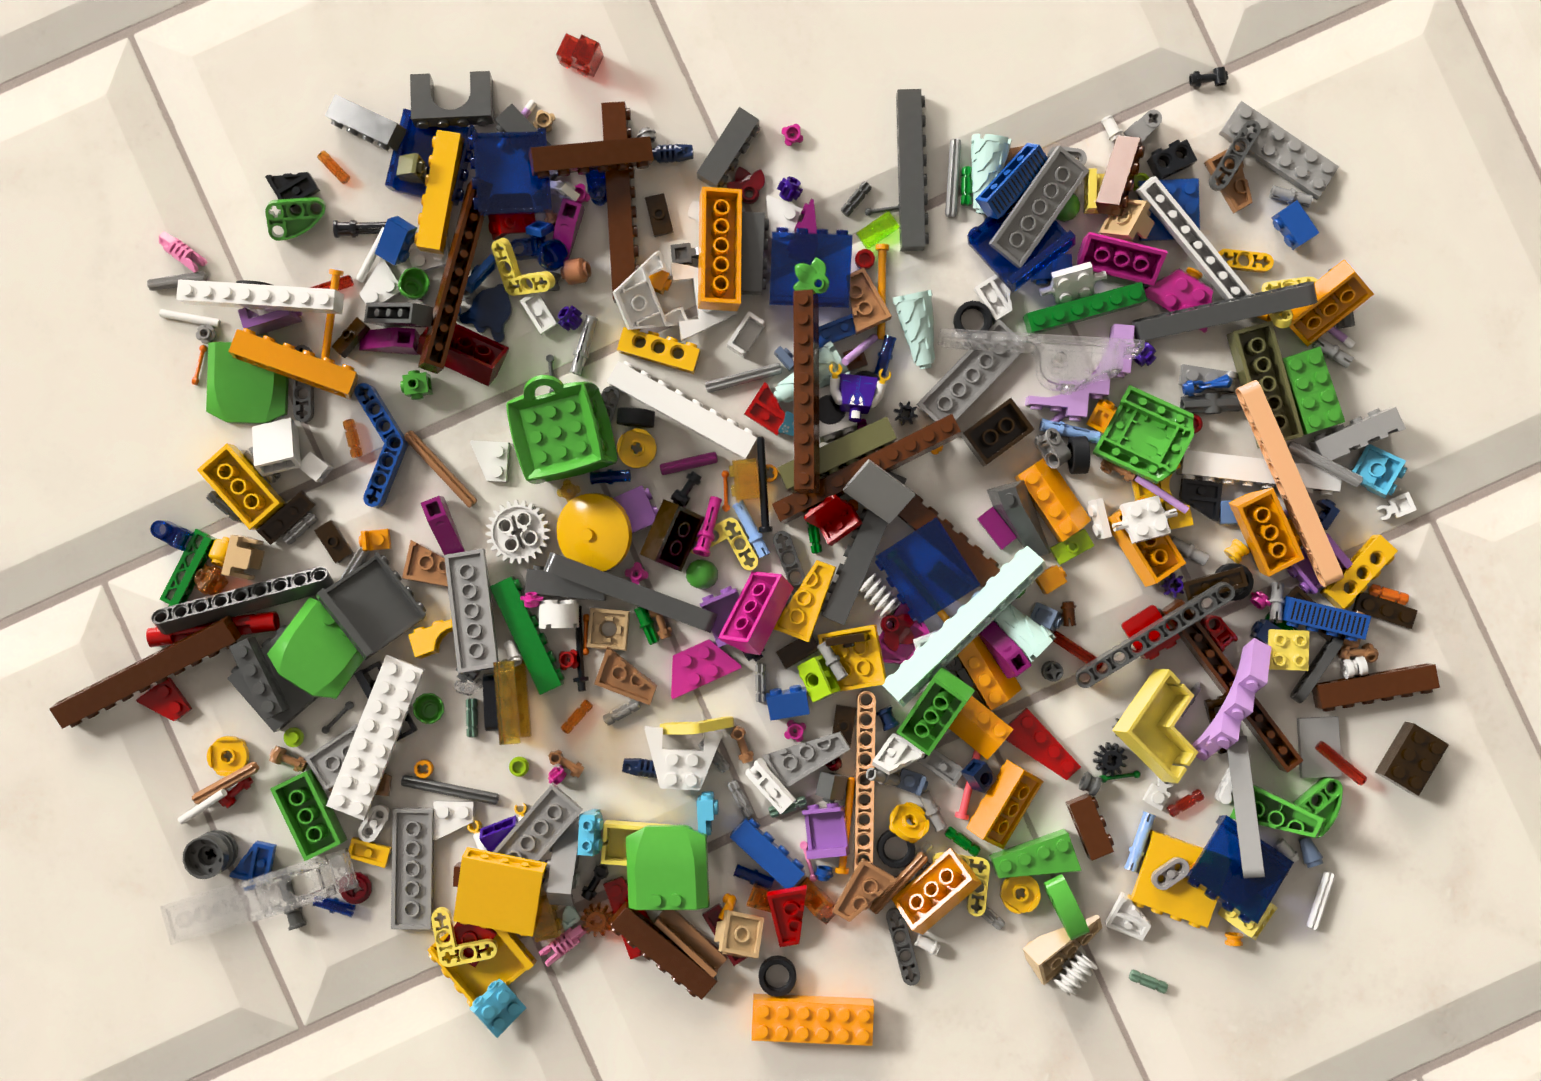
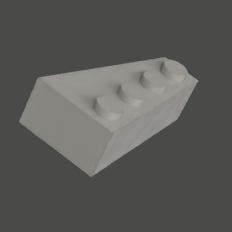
[1309,407,1406,460]
[544,816,579,906]

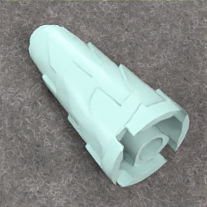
[971,134,1012,215]
[892,290,935,369]
[774,341,851,403]
[993,604,1056,663]

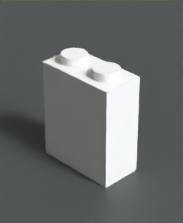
[252,418,301,476]

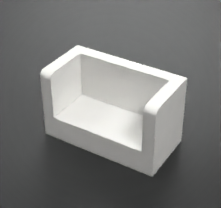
[727,311,765,358]

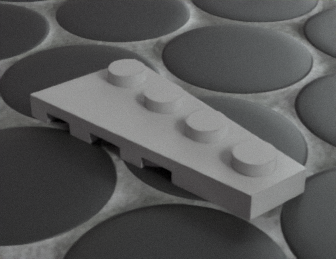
[763,731,851,788]

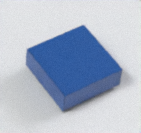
[525,220,554,238]

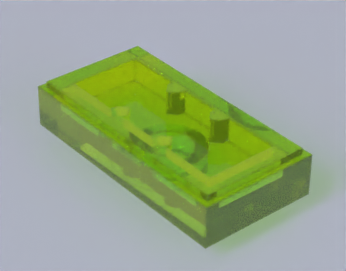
[856,211,900,249]

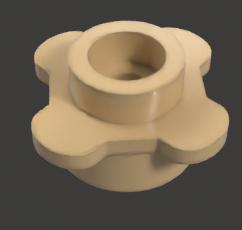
[533,110,556,132]

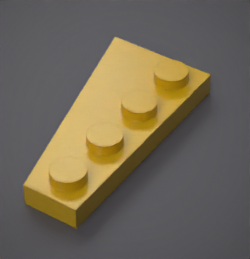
[774,560,836,642]

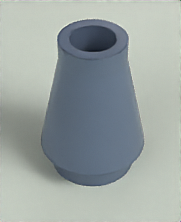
[1299,836,1323,868]

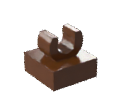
[843,348,868,372]

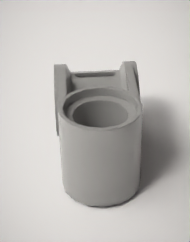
[1123,109,1162,142]
[1034,428,1071,469]

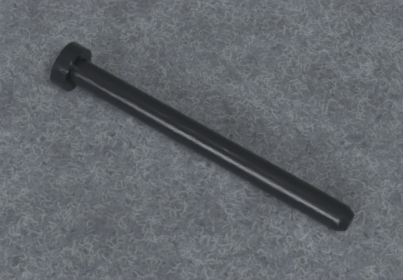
[757,437,773,532]

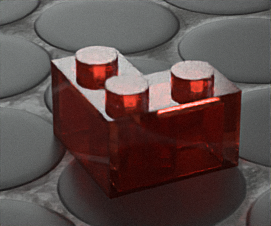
[556,33,604,77]

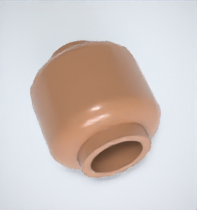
[560,258,591,285]

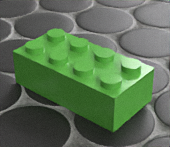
[1282,346,1345,435]
[896,667,975,756]
[270,769,348,861]

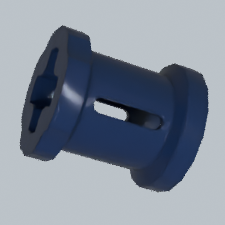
[876,705,900,731]

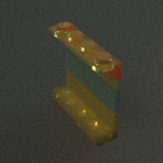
[493,658,532,745]

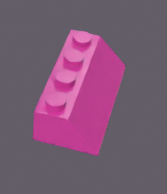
[1077,232,1168,286]
[718,571,794,655]

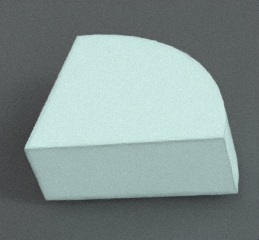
[562,906,582,931]

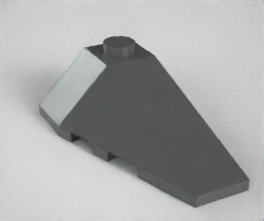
[987,479,1051,556]

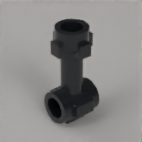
[1189,67,1228,87]
[671,471,702,507]
[581,864,609,901]

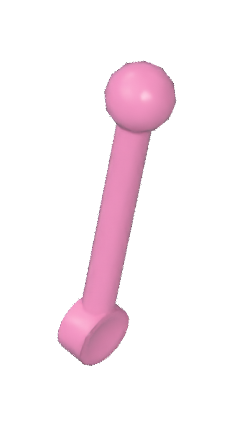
[800,841,817,882]

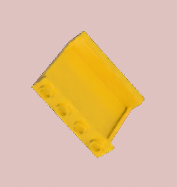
[1127,829,1231,928]
[453,847,547,937]
[427,929,537,1007]

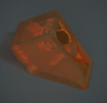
[798,877,836,924]

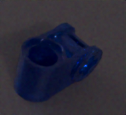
[585,170,607,206]
[510,236,549,261]
[150,520,194,551]

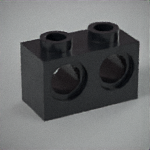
[1147,139,1197,180]

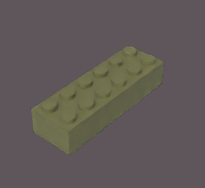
[1226,321,1304,448]
[777,416,897,493]

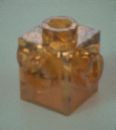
[193,564,229,595]

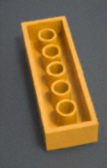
[698,187,742,311]
[228,328,358,400]
[751,993,874,1046]

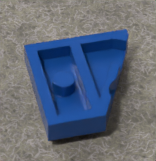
[229,840,277,885]

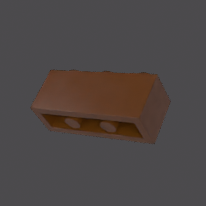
[1065,793,1114,861]

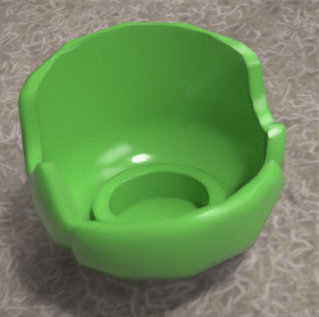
[1056,193,1080,222]
[398,267,430,300]
[686,559,718,589]
[413,693,444,724]

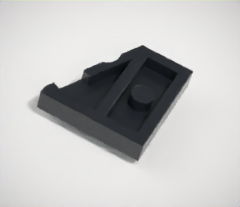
[265,172,320,208]
[1179,479,1223,521]

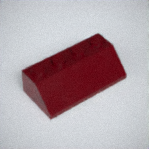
[417,323,509,387]

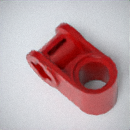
[1200,614,1238,652]

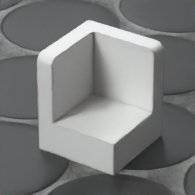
[299,452,334,483]

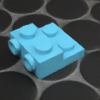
[1352,444,1407,499]
[697,791,719,838]
[577,809,603,856]
[469,979,526,1038]

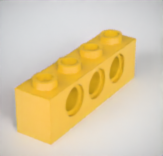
[617,327,701,374]
[1320,535,1398,609]

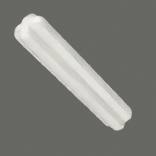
[1306,871,1336,930]

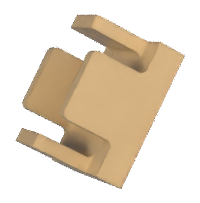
[1099,199,1154,243]
[221,535,265,580]
[714,910,764,959]

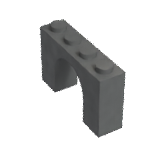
[410,71,494,129]

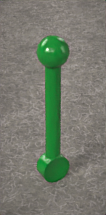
[1099,770,1141,783]

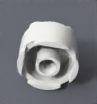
[539,600,579,629]

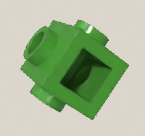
[400,370,433,400]

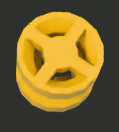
[1224,539,1250,564]

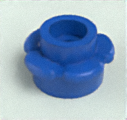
[814,865,834,881]

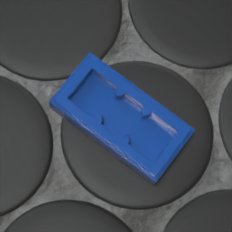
[465,254,496,294]

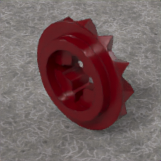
[340,872,372,904]

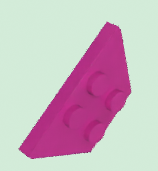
[1144,268,1213,333]
[879,595,930,664]
[671,639,742,699]

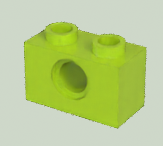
[797,655,841,703]

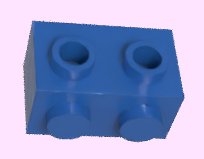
[1271,200,1319,250]
[375,216,417,266]
[766,685,810,721]

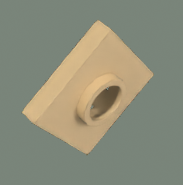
[587,608,630,651]

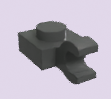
[671,243,699,265]
[945,656,975,687]

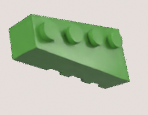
[1229,784,1326,838]
[989,829,1082,878]

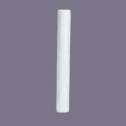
[356,227,384,283]
[159,309,221,328]
[178,789,227,824]

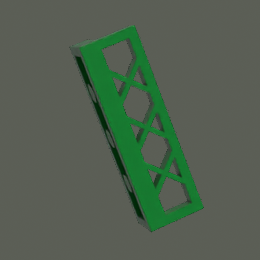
[159,529,217,607]

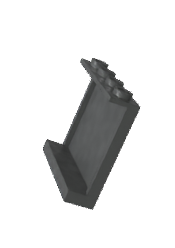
[316,552,426,660]
[227,625,318,732]

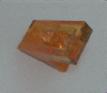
[746,884,771,913]

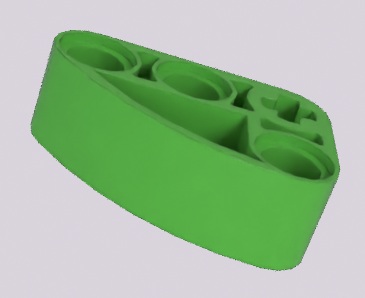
[265,197,326,241]
[1293,777,1343,838]
[1044,874,1090,941]

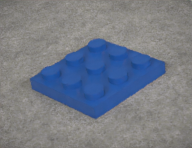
[1138,178,1200,242]

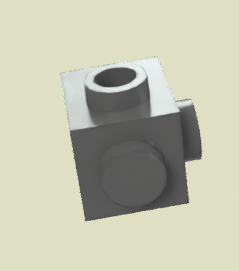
[815,771,848,803]

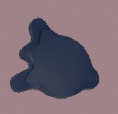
[459,284,512,342]

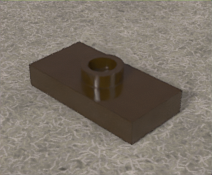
[645,193,674,237]
[331,317,371,358]
[314,520,354,564]
[825,632,870,648]
[776,636,819,669]
[832,704,856,747]

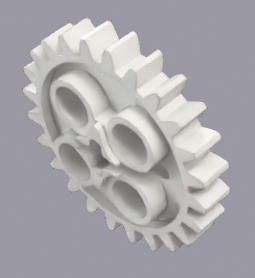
[485,500,551,564]

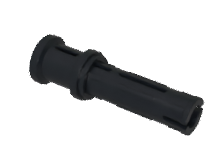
[333,220,386,238]

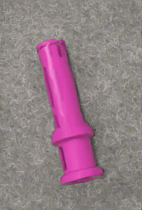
[693,496,722,557]

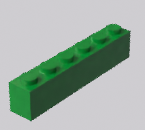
[1023,282,1147,336]
[490,576,565,695]

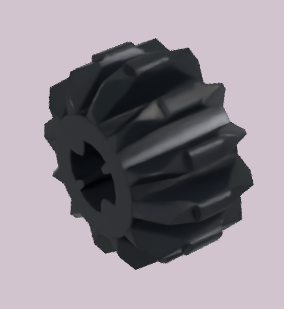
[1093,742,1128,776]

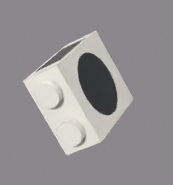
[819,385,857,443]

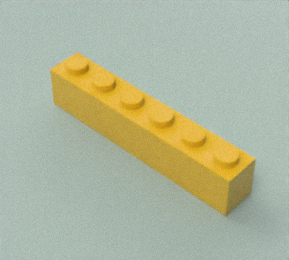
[414,130,464,255]

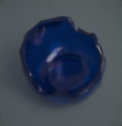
[537,239,568,271]

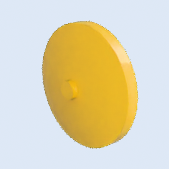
[557,493,632,572]

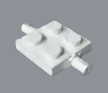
[1039,262,1107,305]
[1112,495,1178,544]

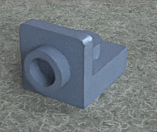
[774,346,794,372]
[1030,602,1063,632]
[896,768,928,796]

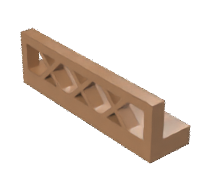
[654,910,727,978]

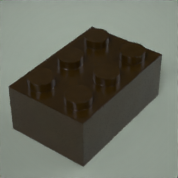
[961,398,1035,467]
[640,499,705,572]
[1375,722,1449,796]

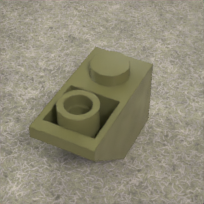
[396,153,429,184]

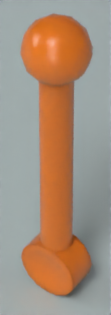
[192,345,207,385]
[721,470,730,512]
[583,614,589,655]

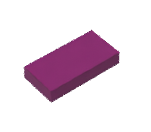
[977,507,1017,550]

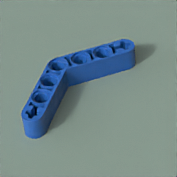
[354,383,408,508]

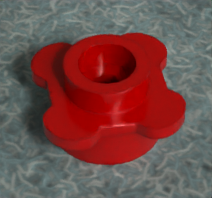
[559,649,579,670]

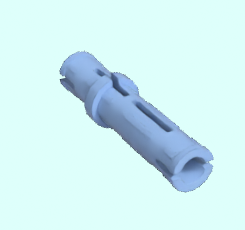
[1039,418,1101,444]
[732,500,770,559]
[1124,811,1156,873]

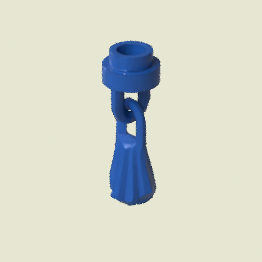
[1182,374,1233,397]

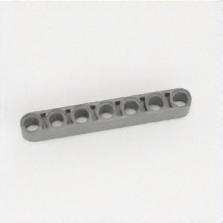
[1227,736,1265,879]

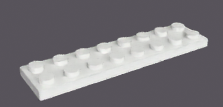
[326,655,425,820]

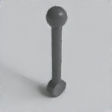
[865,204,899,216]
[546,354,554,393]
[322,701,354,734]

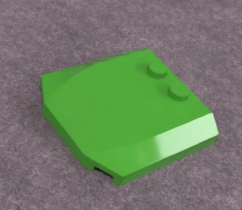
[206,342,289,424]
[1093,385,1194,484]
[267,597,365,699]
[626,825,710,910]

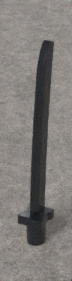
[573,605,589,692]

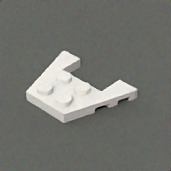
[612,251,688,330]
[670,263,737,340]
[645,726,723,791]

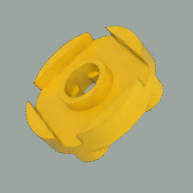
[617,428,657,469]
[207,736,249,776]
[889,802,930,843]
[1000,876,1041,914]

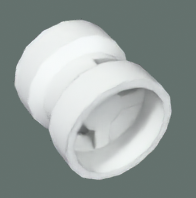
[1341,656,1368,679]

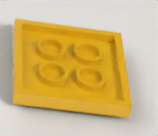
[818,624,886,692]

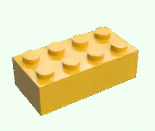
[197,443,287,530]

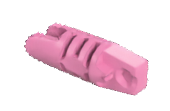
[159,232,208,273]
[538,925,587,967]

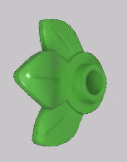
[793,257,830,294]

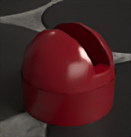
[825,757,842,771]

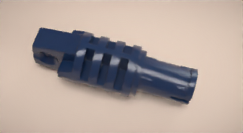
[652,144,694,163]
[622,758,657,779]

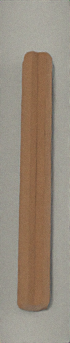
[404,430,477,508]

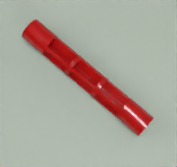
[146,611,280,648]

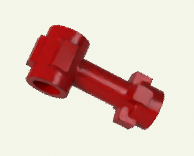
[218,777,253,809]

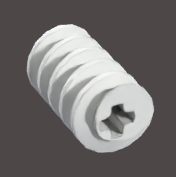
[859,573,901,618]
[1054,951,1098,996]

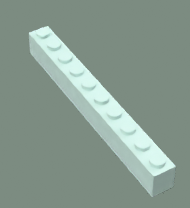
[883,546,1047,707]

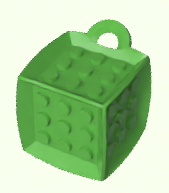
[506,375,617,484]

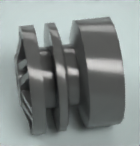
[183,830,238,879]

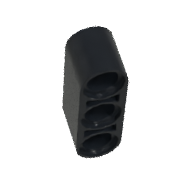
[483,673,507,732]

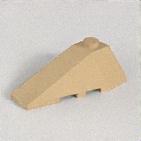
[1023,915,1102,985]

